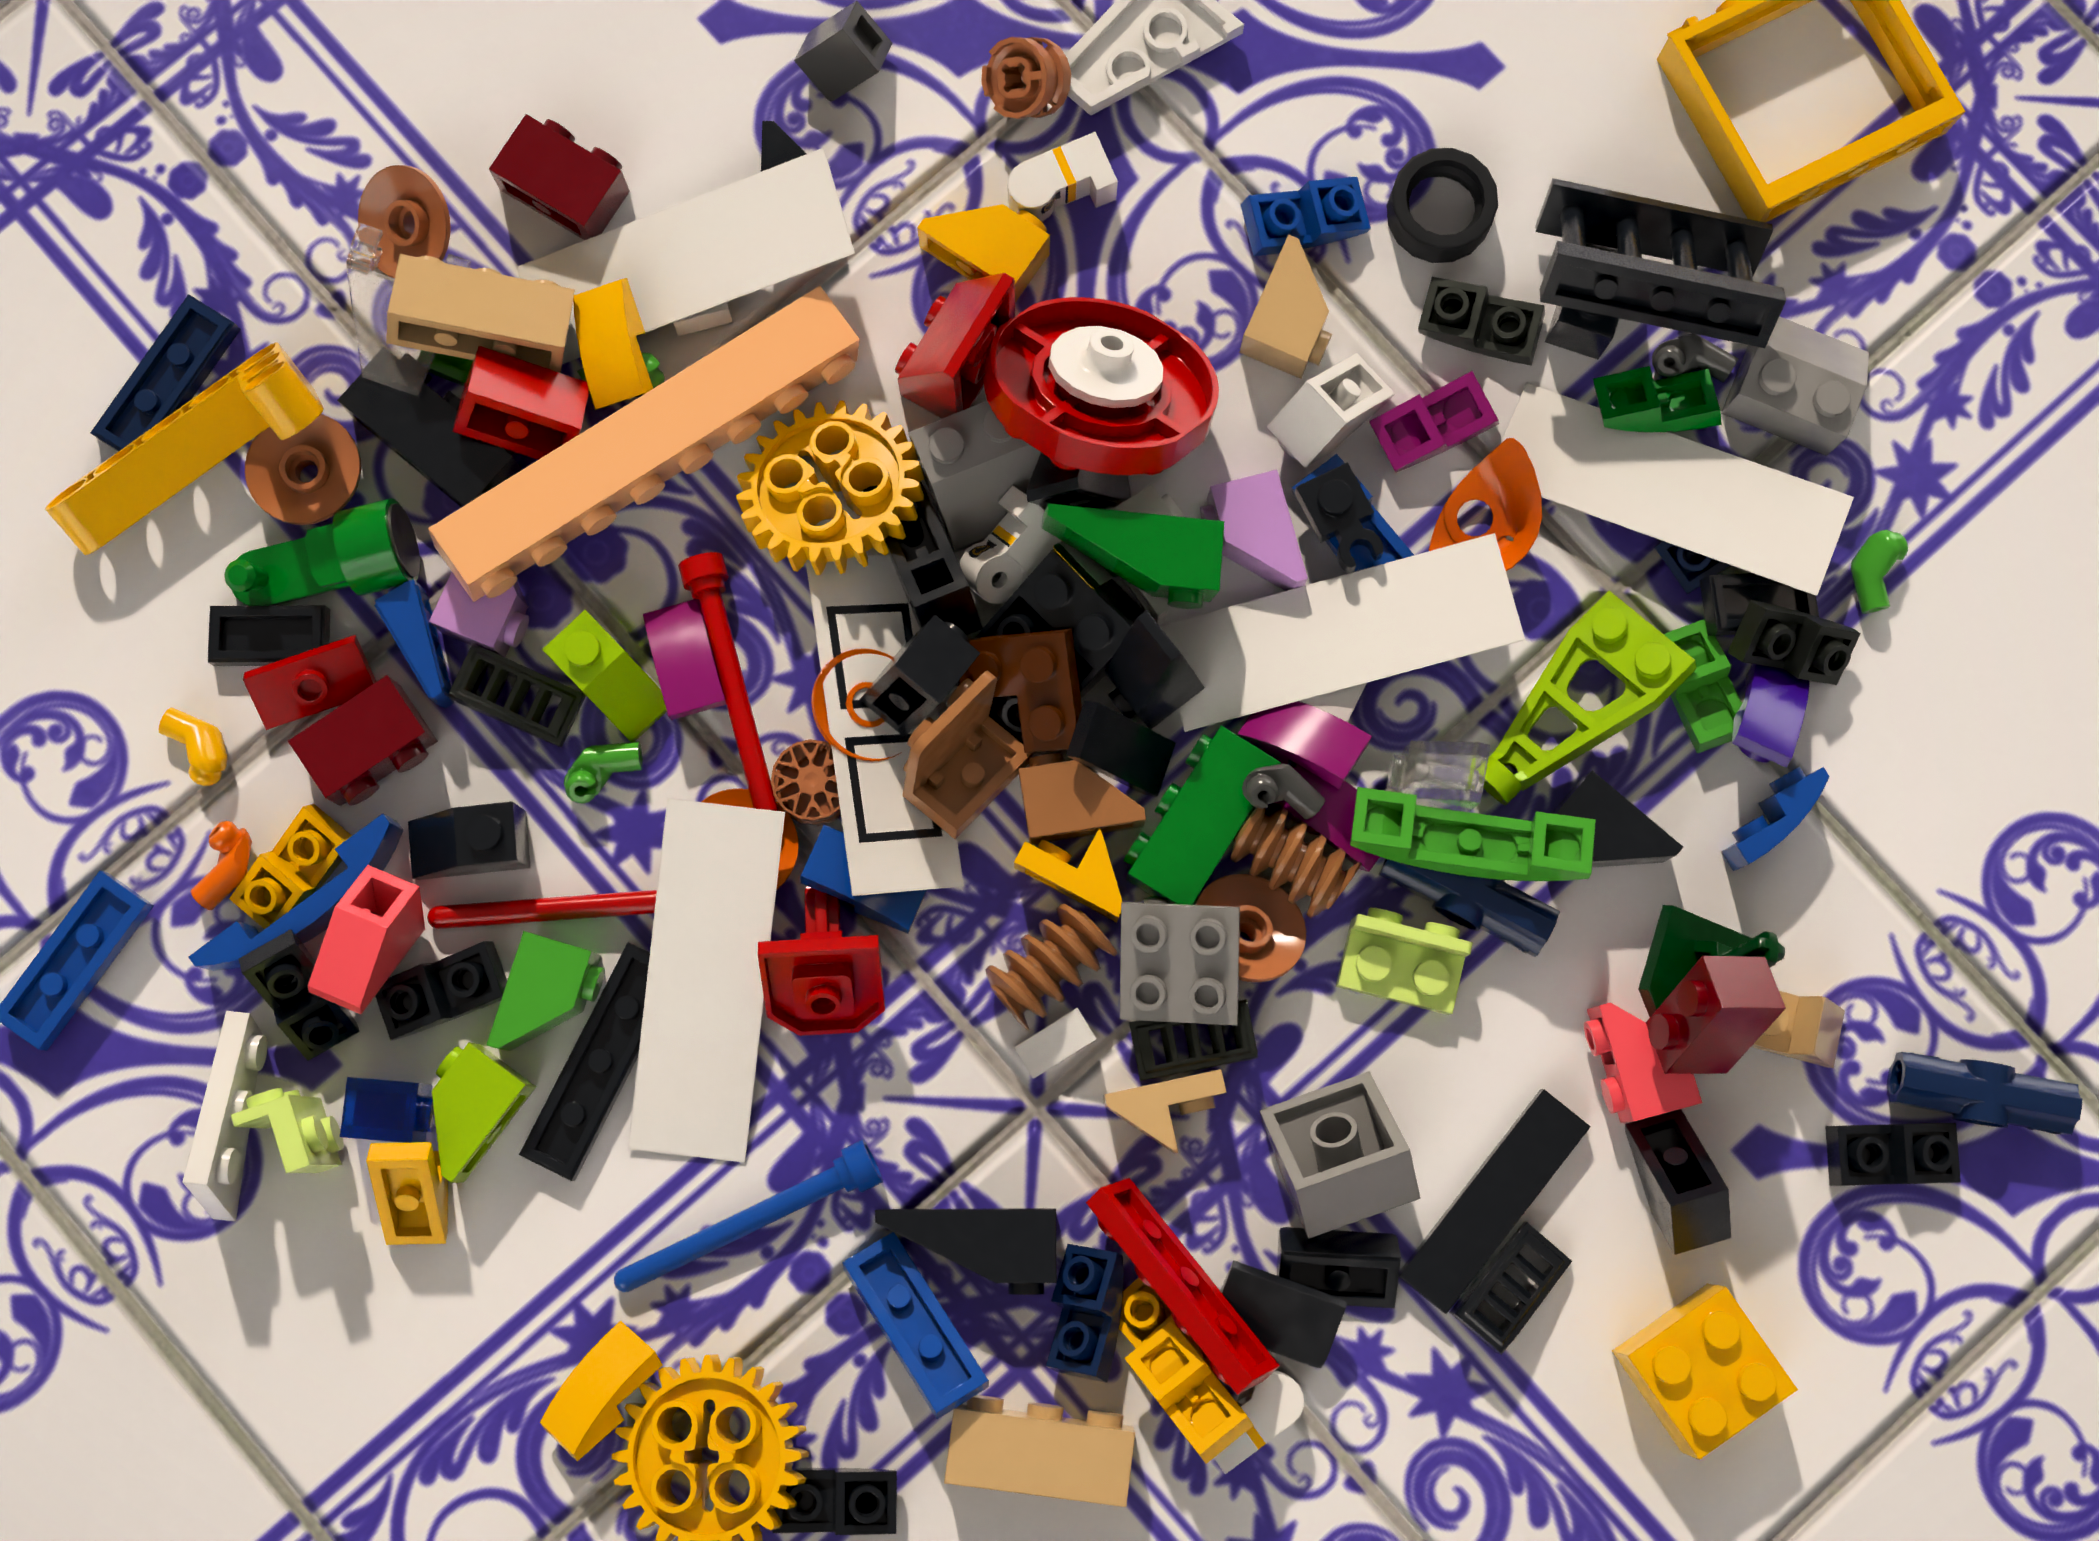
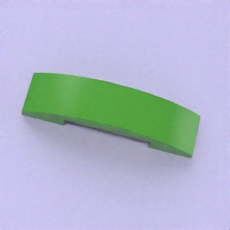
[1350,787,1596,881]

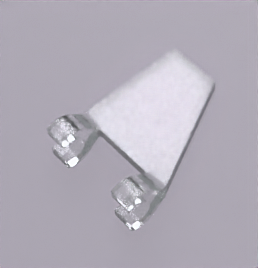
[346,223,471,396]

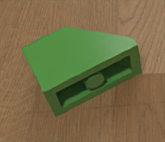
[487,931,605,1051]

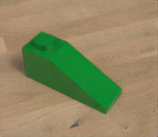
[1042,504,1225,609]

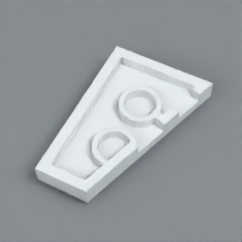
[1065,0,1244,116]
[182,1011,267,1222]

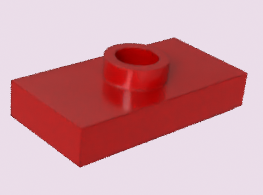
[243,635,376,730]

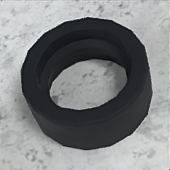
[1387,148,1498,263]

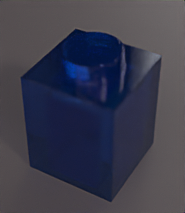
[340,1077,436,1143]

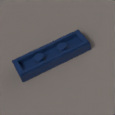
[90,294,241,451]

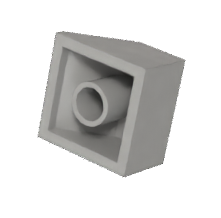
[1721,316,1869,456]
[909,401,1046,553]
[1259,1071,1421,1239]

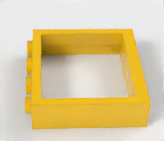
[1657,0,1966,223]

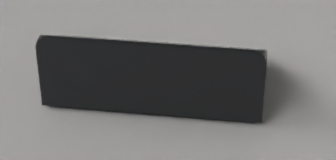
[1277,1227,1401,1308]
[1220,1260,1347,1368]

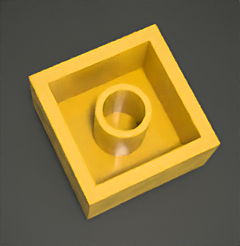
[1612,1283,1798,1460]

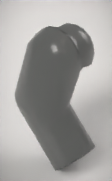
[1652,333,1739,383]
[1242,763,1325,819]

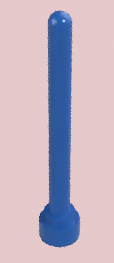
[614,1139,883,1292]

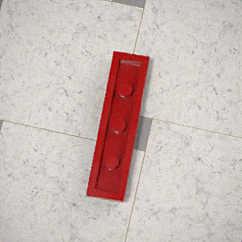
[1086,1177,1280,1395]

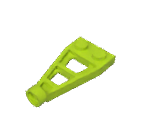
[1473,591,1697,805]

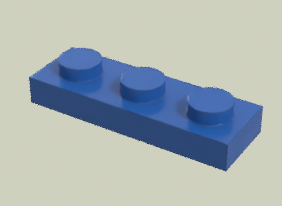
[0,870,154,1051]
[842,1232,989,1419]

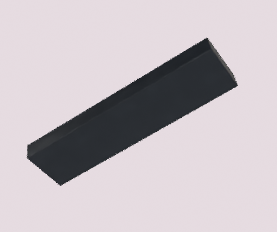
[519,942,650,1181]
[1399,1089,1591,1314]

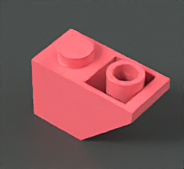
[308,865,425,1015]
[1584,1003,1702,1123]

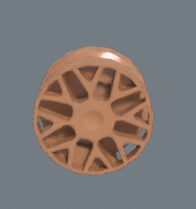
[981,37,1071,119]
[771,739,841,826]

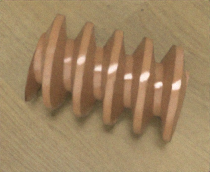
[1230,806,1362,918]
[985,904,1118,1031]

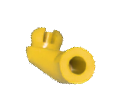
[158,707,228,786]

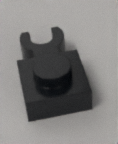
[1295,462,1383,574]

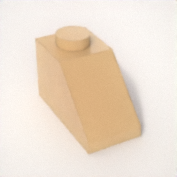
[1239,235,1332,379]

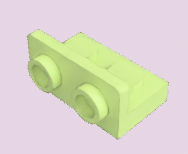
[1335,908,1473,1015]

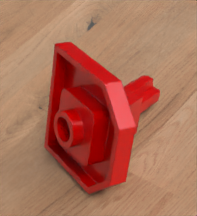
[758,886,885,1036]

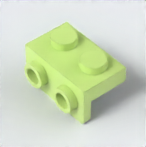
[231,1088,344,1173]

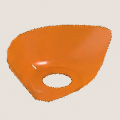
[1429,438,1542,571]

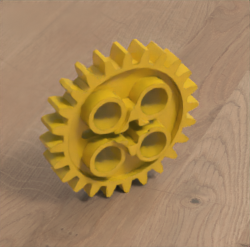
[736,400,924,575]
[611,1354,809,1541]

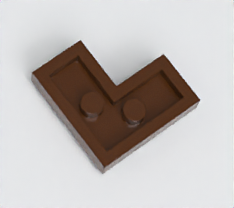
[960,629,1082,753]

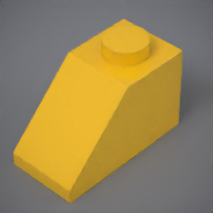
[917,204,1050,303]

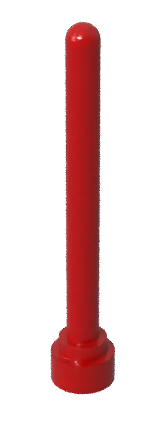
[678,552,778,811]
[427,890,657,929]

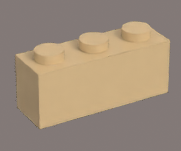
[386,254,575,373]
[944,1395,1135,1507]

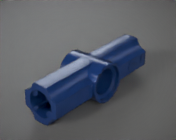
[1378,859,1560,957]
[1887,1052,2083,1135]

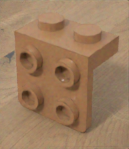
[902,671,1033,839]

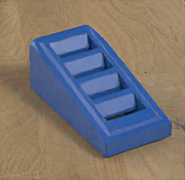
[374,579,454,709]

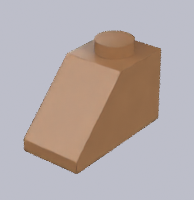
[1019,753,1146,845]

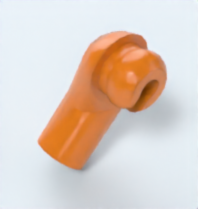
[191,821,252,910]

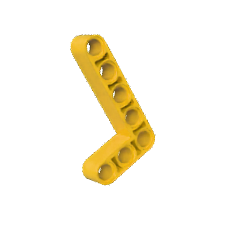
[45,342,324,555]

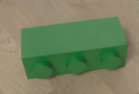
[1123,725,1281,905]

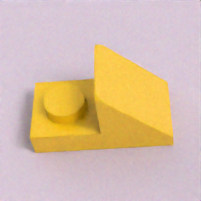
[1014,828,1122,923]
[366,1142,448,1245]

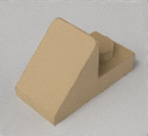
[1751,991,1845,1068]
[1103,1069,1227,1153]

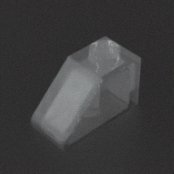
[1387,740,1491,812]

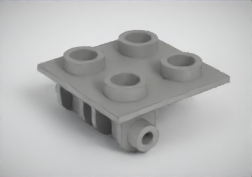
[1120,897,1240,1026]

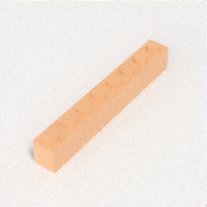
[428,286,860,602]

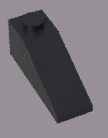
[863,481,983,635]
[875,1208,1057,1295]

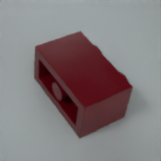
[489,114,630,240]
[288,675,438,806]
[1646,956,1786,1074]

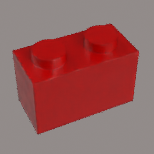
[452,346,589,460]

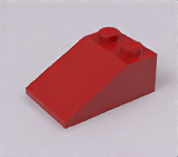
[895,273,1015,419]

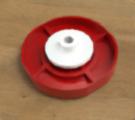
[984,297,1219,475]

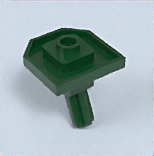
[1638,905,1785,1017]

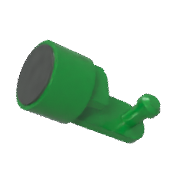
[224,498,420,606]

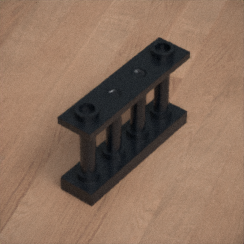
[1535,178,1786,348]

